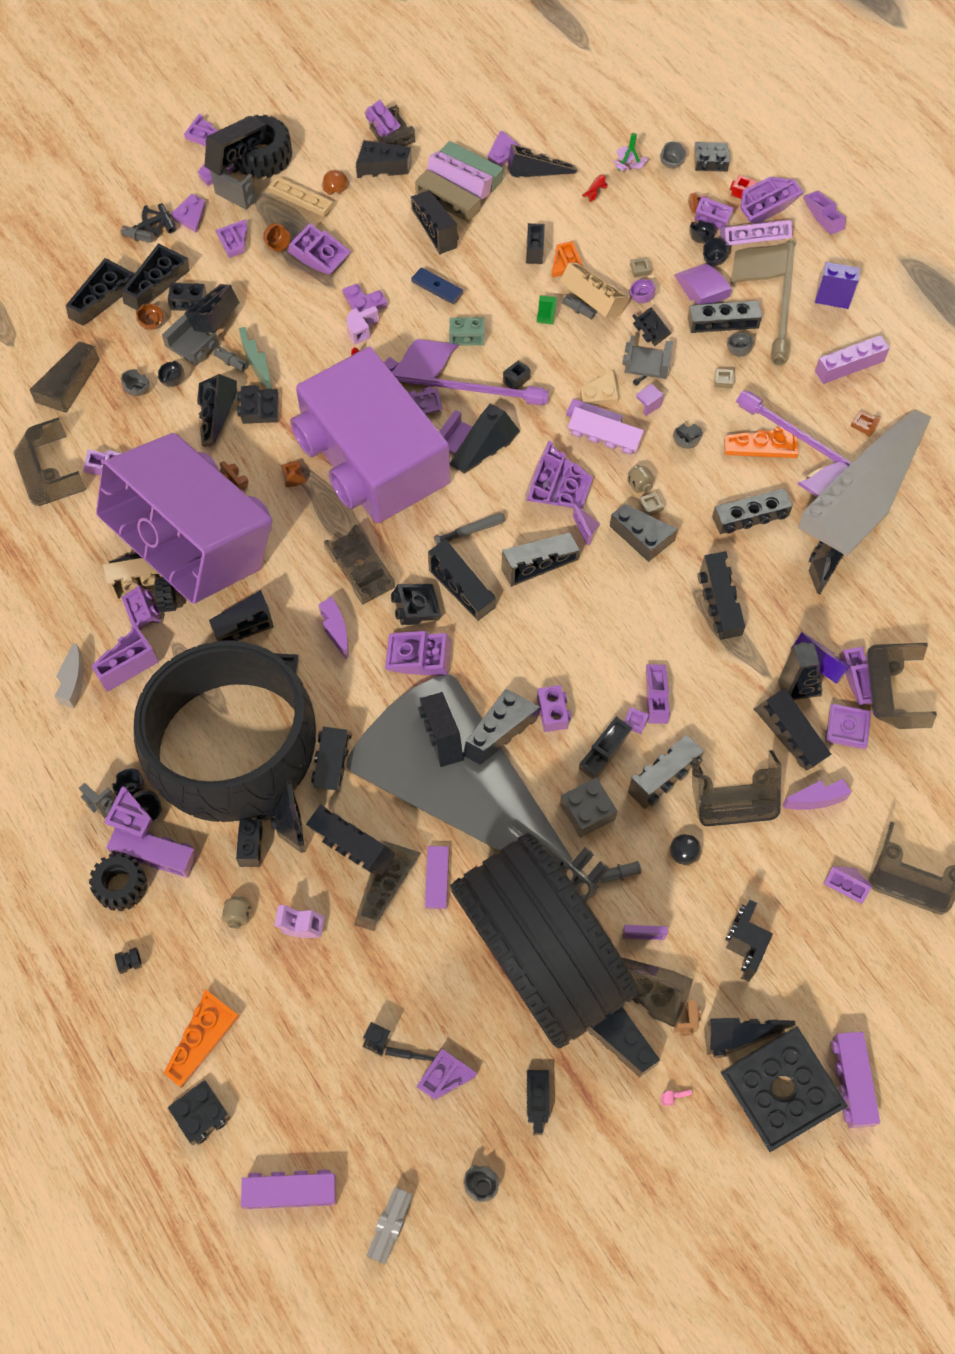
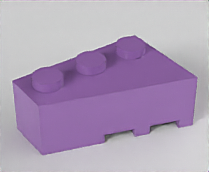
[91,624,159,692]

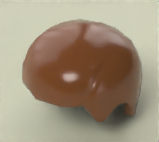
[322,170,348,195]
[263,223,291,252]
[136,304,164,330]

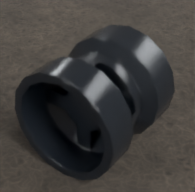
[115,947,142,974]

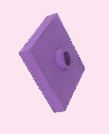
[826,703,871,750]

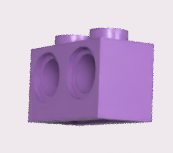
[694,196,733,230]
[537,685,571,732]

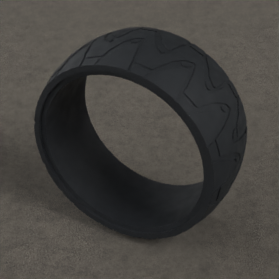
[133,641,316,822]

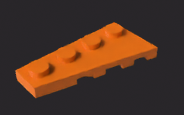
[724,424,799,458]
[163,989,240,1088]

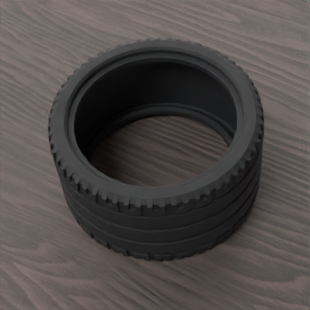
[451,832,638,1049]

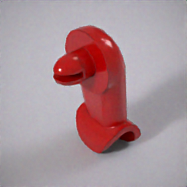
[582,174,608,202]

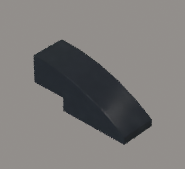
[579,716,632,779]

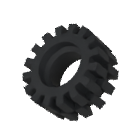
[154,577,177,613]

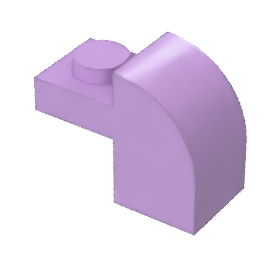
[347,306,379,345]
[274,905,325,938]

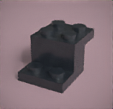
[725,899,773,982]

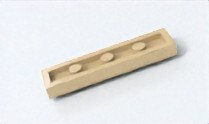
[268,176,333,217]

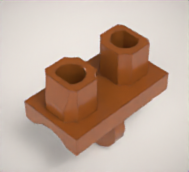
[219,461,249,490]

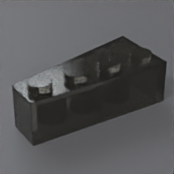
[354,840,421,931]

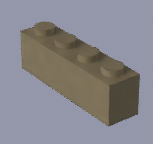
[415,169,480,223]

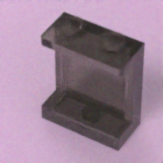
[369,105,415,146]

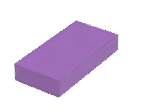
[623,925,668,940]

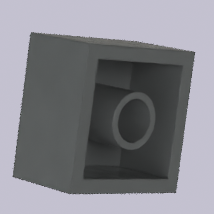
[560,777,618,838]

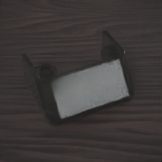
[14,417,86,506]
[866,643,937,729]
[692,750,782,826]
[868,821,955,915]

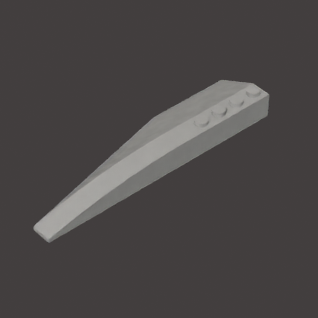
[798,410,931,556]

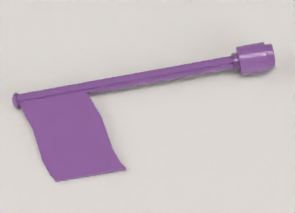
[392,339,549,406]
[736,390,852,497]

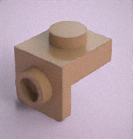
[674,1001,702,1036]

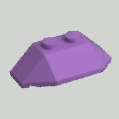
[740,177,803,223]

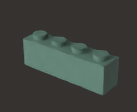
[440,141,503,192]

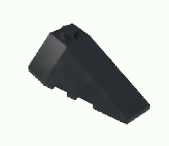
[508,144,577,178]
[271,784,305,853]

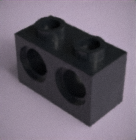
[526,223,545,264]
[167,282,207,311]
[236,819,263,867]

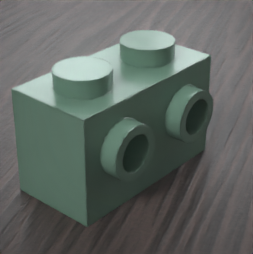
[449,317,484,346]

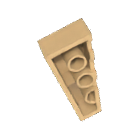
[560,263,630,318]
[102,558,162,602]

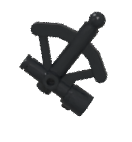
[133,203,177,236]

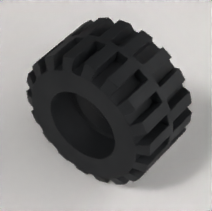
[89,853,147,911]

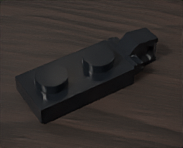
[527,1070,550,1135]

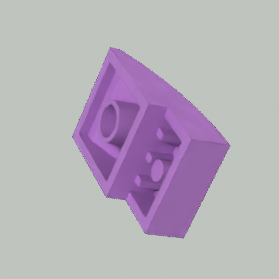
[288,223,351,275]
[675,263,732,305]
[385,631,451,675]

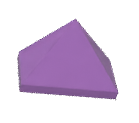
[572,505,600,546]
[824,865,872,904]

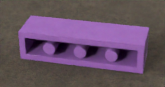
[815,335,890,384]
[106,828,197,878]
[831,1032,880,1128]
[241,1170,336,1209]

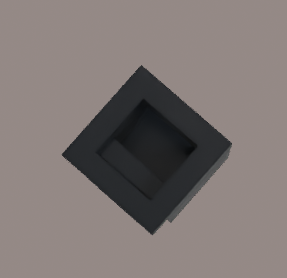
[503,360,531,390]
[362,1022,392,1056]

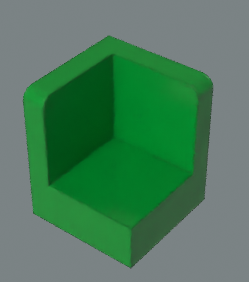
[537,295,557,325]

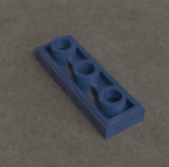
[411,267,463,305]

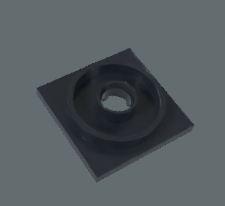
[720,1026,848,1152]

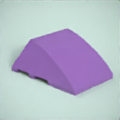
[526,440,593,509]

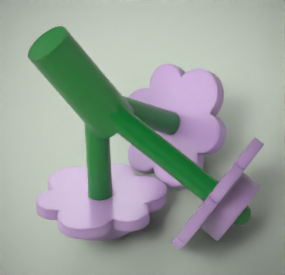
[613,133,648,172]

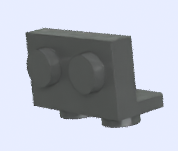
[79,783,116,818]

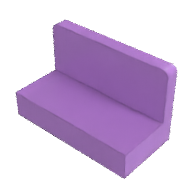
[439,410,472,455]

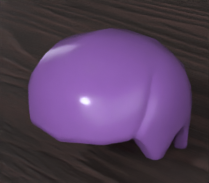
[630,279,656,304]

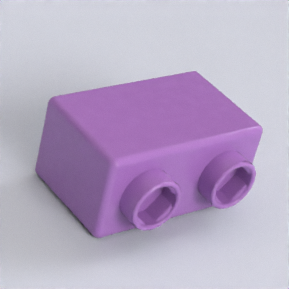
[290,346,450,523]
[96,433,272,604]

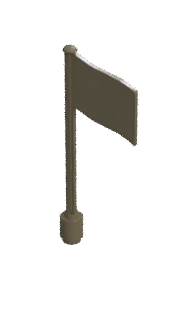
[731,240,796,366]

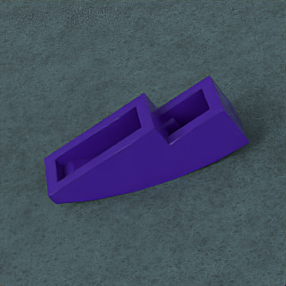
[791,632,850,684]

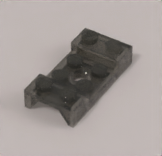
[324,524,395,605]

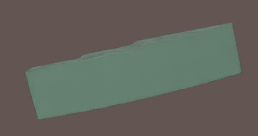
[239,327,272,389]

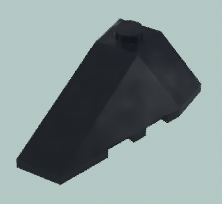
[197,374,237,447]
[450,403,520,474]
[704,1018,796,1058]

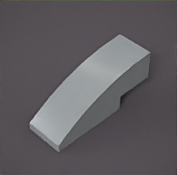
[55,643,84,708]

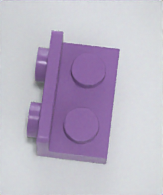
[365,99,401,139]
[408,387,443,414]
[121,585,162,629]

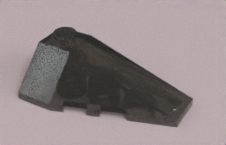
[622,957,693,1027]

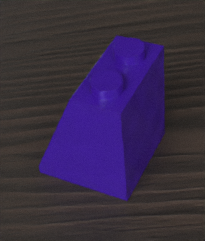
[815,262,860,309]

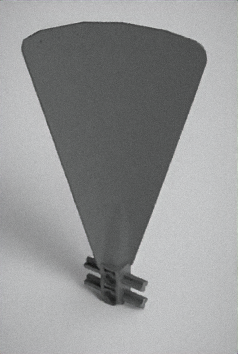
[347,675,609,902]

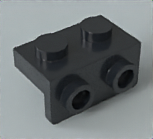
[632,307,671,347]

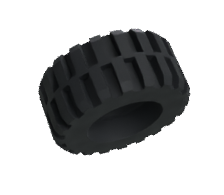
[233,114,292,178]

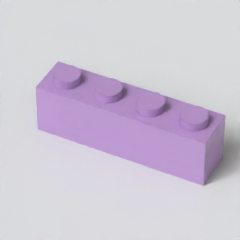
[427,151,493,200]
[720,220,792,245]
[568,407,644,455]

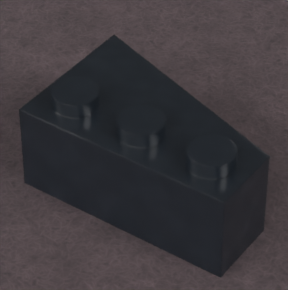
[185,284,240,333]
[209,590,274,641]
[418,692,464,767]

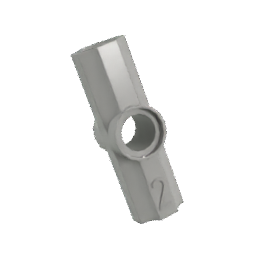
[367,1187,413,1264]

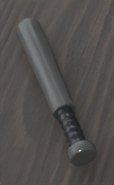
[433,512,505,545]

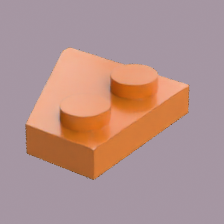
[551,241,583,278]

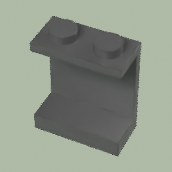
[210,167,256,210]
[162,313,219,366]
[622,335,673,379]

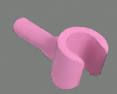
[661,1090,692,1106]

